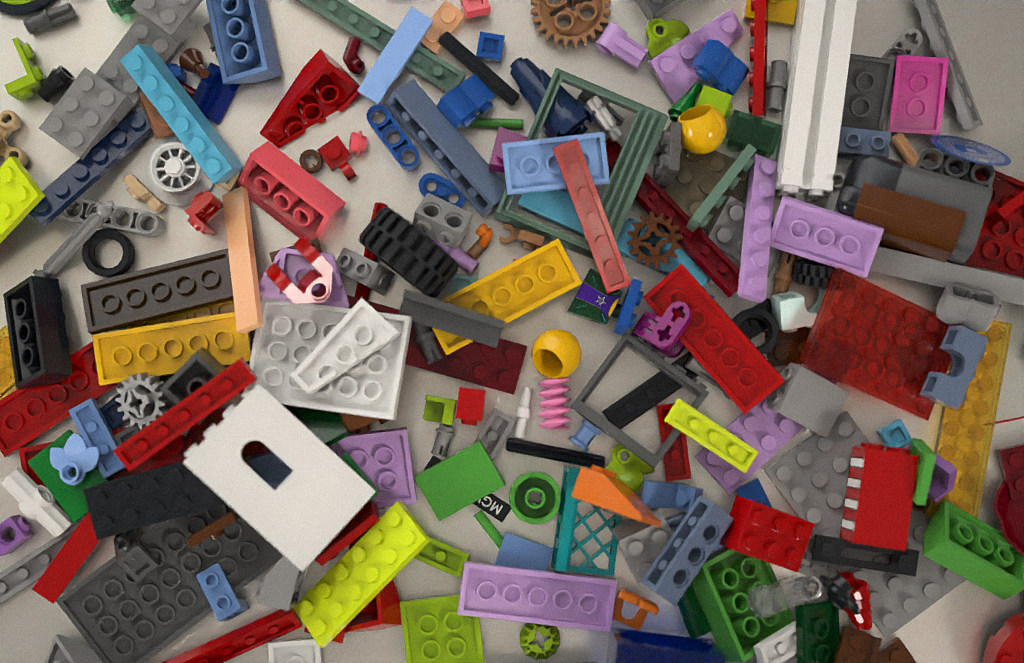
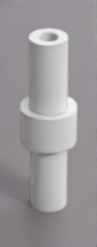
[514,387,533,439]

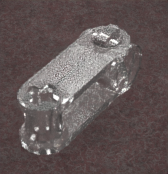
[747,575,823,618]

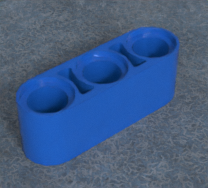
[366,105,421,172]

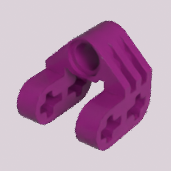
[631,302,692,358]

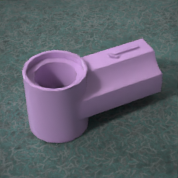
[595,23,649,70]

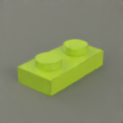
[414,535,470,578]

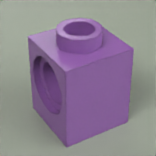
[0,515,34,556]

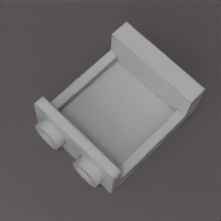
[767,363,850,438]

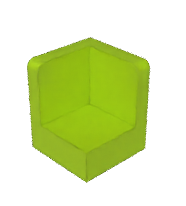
[423,395,457,425]

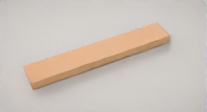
[222,186,263,334]

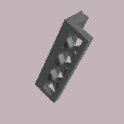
[398,289,506,348]

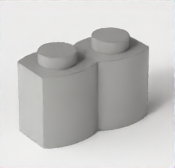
[936,283,1000,331]

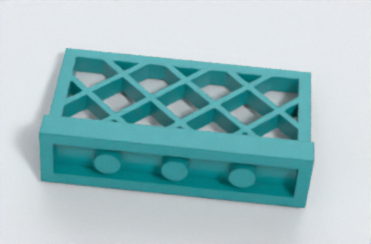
[551,466,621,576]

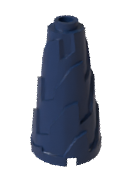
[510,57,595,138]

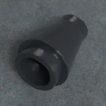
[37,65,75,103]

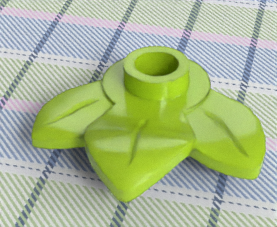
[645,18,690,59]
[605,444,655,493]

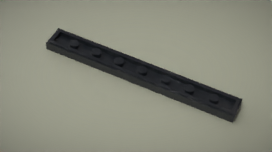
[601,297,772,430]

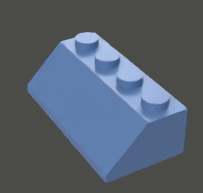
[206,0,281,84]

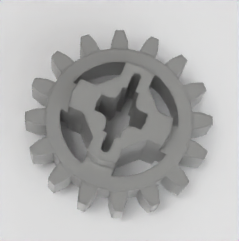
[115,372,171,430]

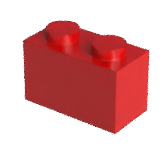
[456,387,486,426]

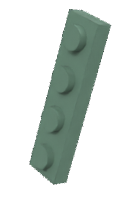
[685,144,757,233]

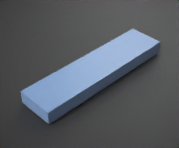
[357,7,434,105]

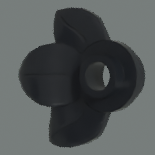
[819,575,860,615]

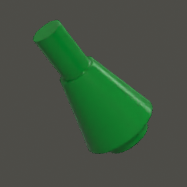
[668,82,703,122]

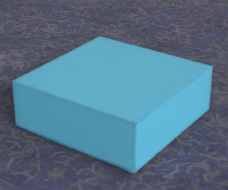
[877,419,912,448]

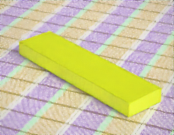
[664,398,758,474]

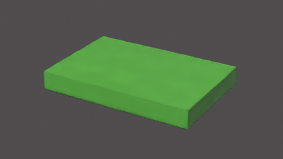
[414,440,506,521]

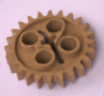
[530,0,611,49]

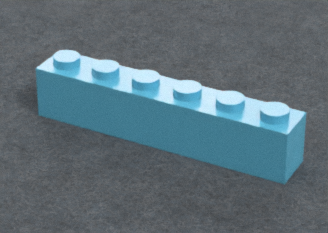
[120,44,244,184]

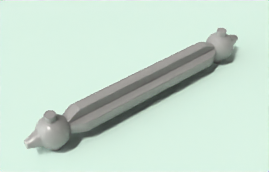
[32,201,114,278]

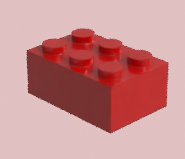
[720,495,814,573]

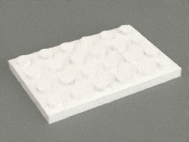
[244,297,412,421]

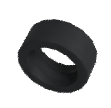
[82,229,135,278]
[732,308,779,354]

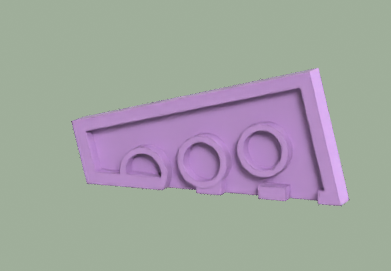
[647,8,744,105]

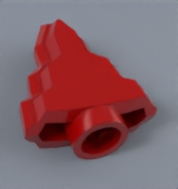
[838,571,872,630]

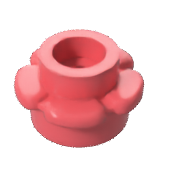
[349,130,367,155]

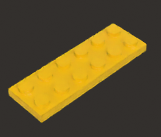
[432,239,582,355]
[92,312,252,386]

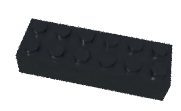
[83,448,248,540]

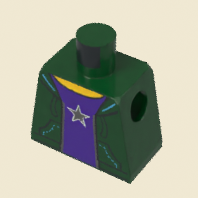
[567,268,623,325]

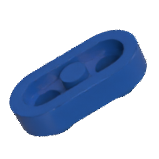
[419,173,466,208]

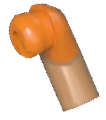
[467,223,493,260]

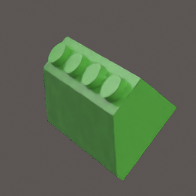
[923,500,1024,600]

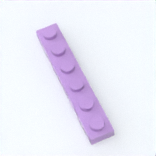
[737,154,777,303]

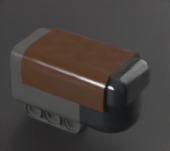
[834,148,995,265]

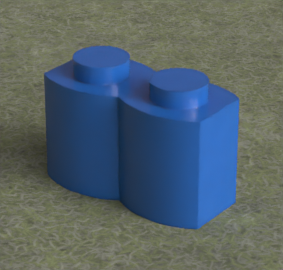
[692,40,750,95]
[436,74,496,129]

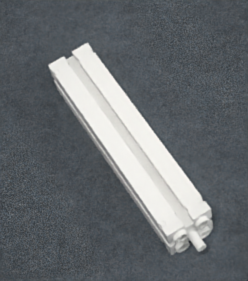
[775,0,857,202]

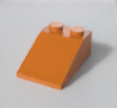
[571,465,662,527]

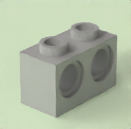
[412,193,473,250]

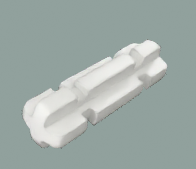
[585,96,624,142]

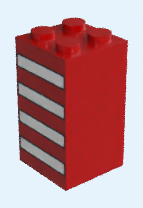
[839,442,919,551]

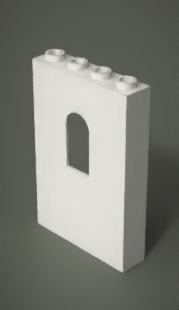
[183,383,376,572]

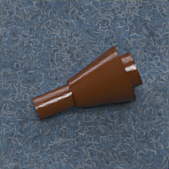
[179,48,209,79]

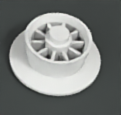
[145,137,213,206]

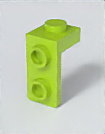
[4,37,44,100]

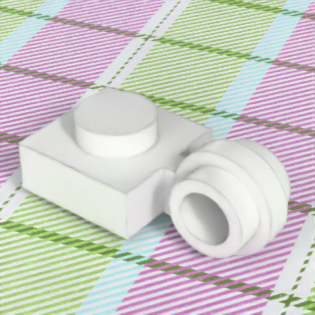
[820,172,845,211]

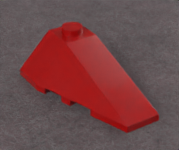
[260,49,360,148]
[345,529,402,633]

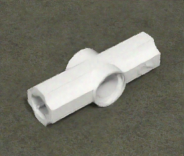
[0,466,73,538]

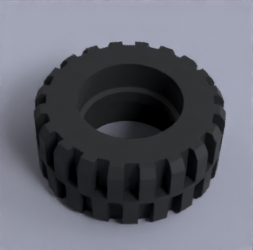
[359,207,459,298]

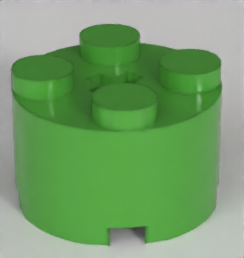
[509,471,561,524]

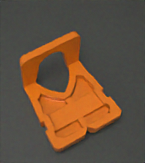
[612,588,659,630]

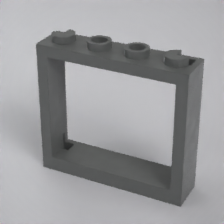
[571,332,710,469]

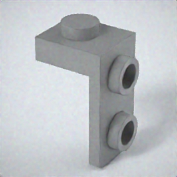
[336,248,395,296]

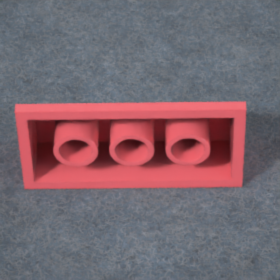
[235,141,346,241]

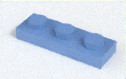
[68,398,126,478]

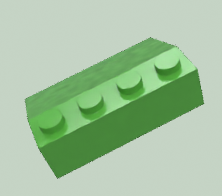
[691,547,795,663]

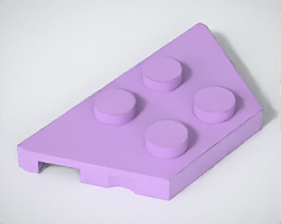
[259,248,350,309]

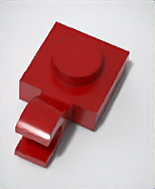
[317,135,357,181]

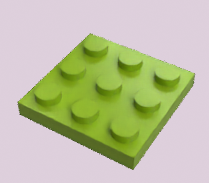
[400,594,485,663]

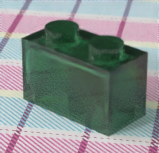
[722,110,783,158]

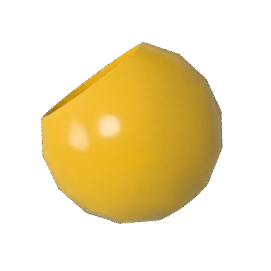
[677,104,727,154]
[531,329,582,378]

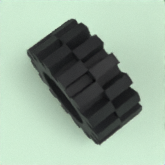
[793,259,841,289]

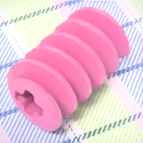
[539,378,571,429]

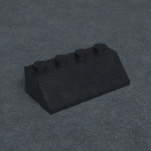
[3,276,73,390]

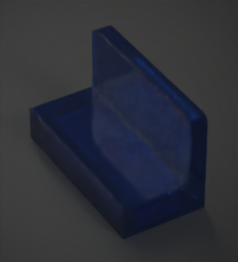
[192,62,242,125]

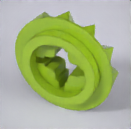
[520,623,560,660]

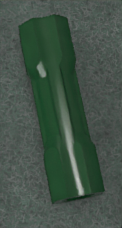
[677,585,711,639]

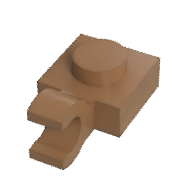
[499,224,545,251]

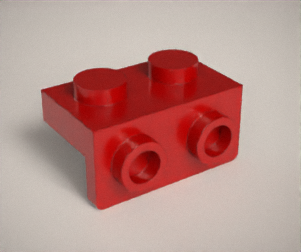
[185,190,223,236]

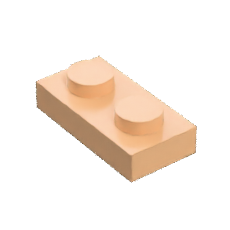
[420,0,466,55]

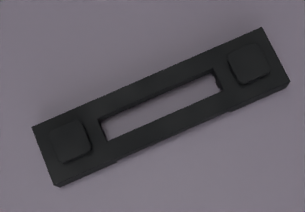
[811,534,919,577]

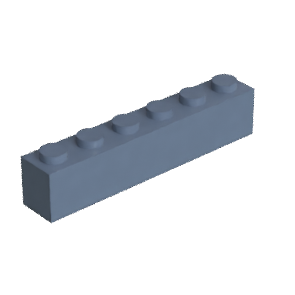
[385,79,506,218]

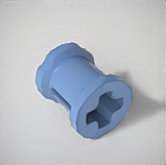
[569,419,602,453]

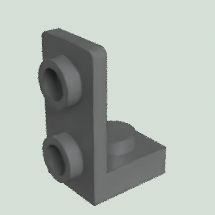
[114,529,158,582]

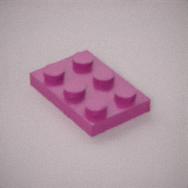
[887,55,949,135]

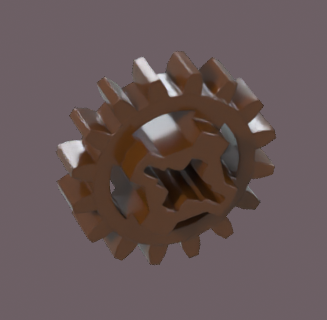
[627,212,684,268]

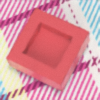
[460,0,491,19]

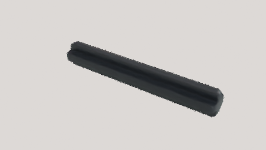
[438,31,520,106]
[506,438,605,468]

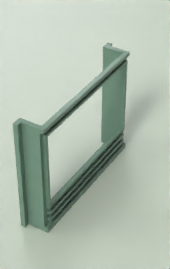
[494,68,668,259]

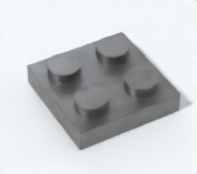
[653,122,682,189]

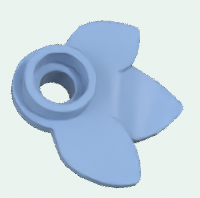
[50,433,100,485]

